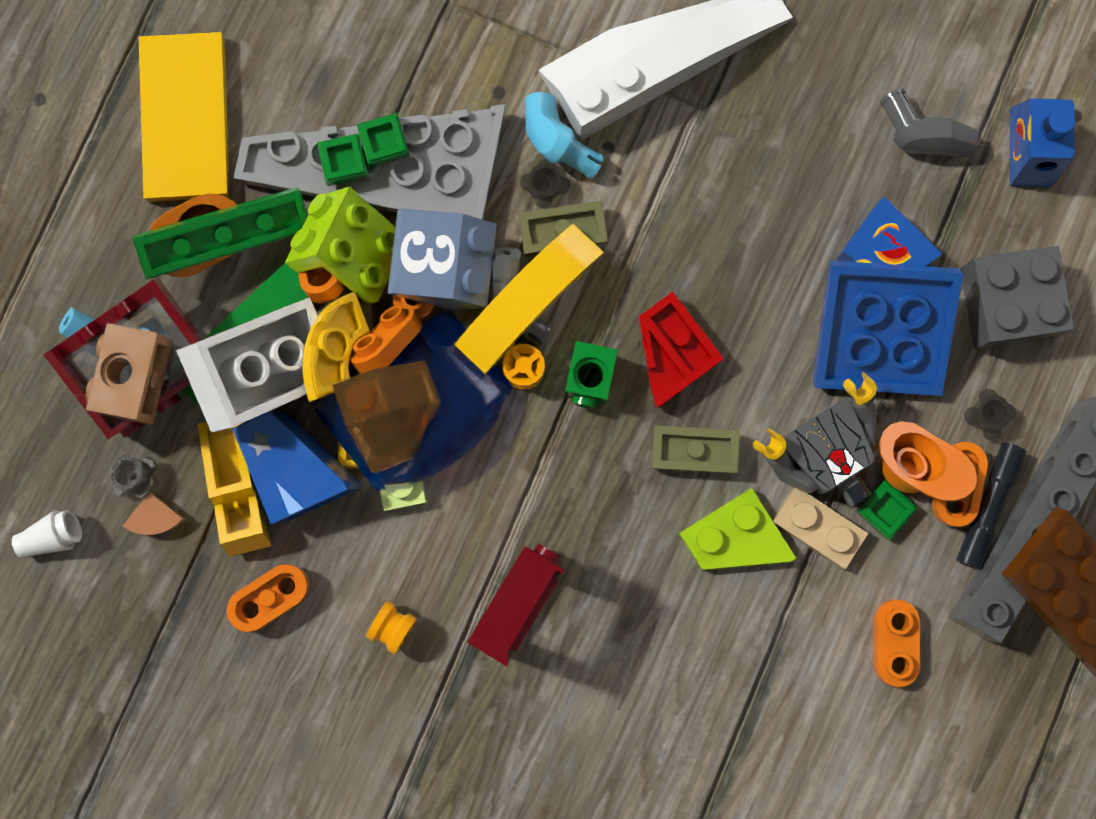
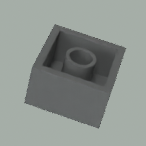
[960,246,1075,350]

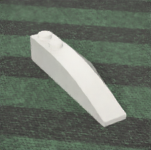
[539,0,793,141]

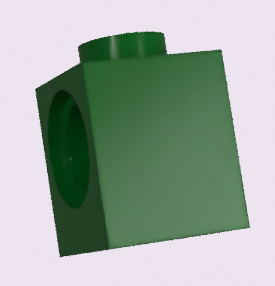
[565,341,618,409]

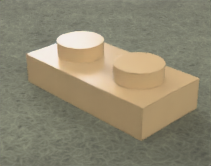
[772,487,869,569]

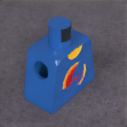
[1010,98,1075,187]
[836,197,942,266]

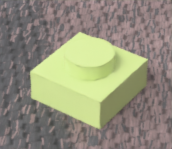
[376,461,427,511]

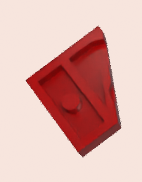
[638,291,724,409]

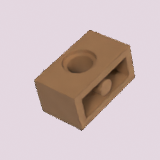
[86,323,173,425]

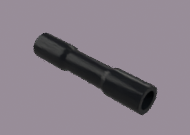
[956,442,1027,570]

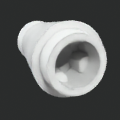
[12,509,82,559]

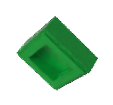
[356,113,410,168]
[317,133,369,186]
[855,479,918,540]

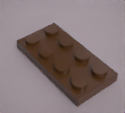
[1002,507,1096,678]

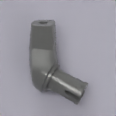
[880,88,979,157]
[488,247,553,348]

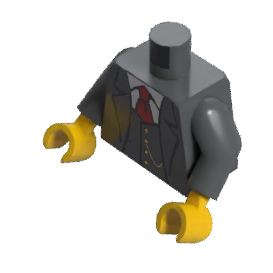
[753,372,878,507]

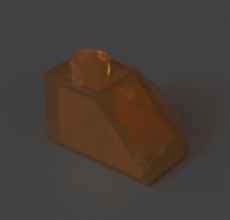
[332,361,440,473]

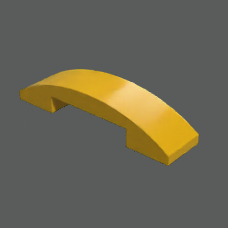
[454,224,604,375]

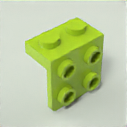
[285,187,396,304]

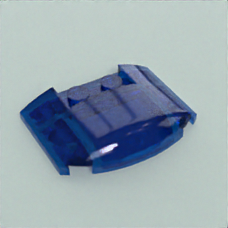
[314,310,512,491]

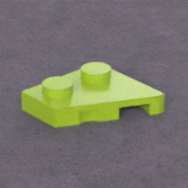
[678,488,796,570]

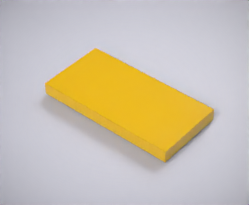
[139,32,230,202]

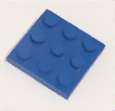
[813,260,963,396]

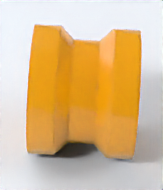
[503,344,545,390]
[365,601,417,655]

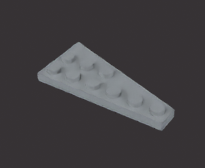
[233,104,506,220]

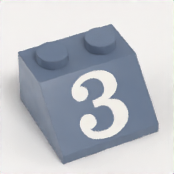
[388,208,497,311]

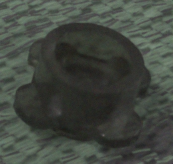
[520,159,570,209]
[964,389,1016,440]
[111,455,157,499]

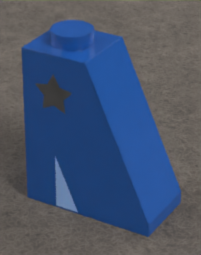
[232,411,361,524]

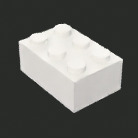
[176,297,318,432]

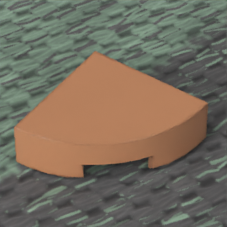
[122,492,186,535]

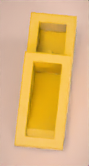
[197,421,271,557]

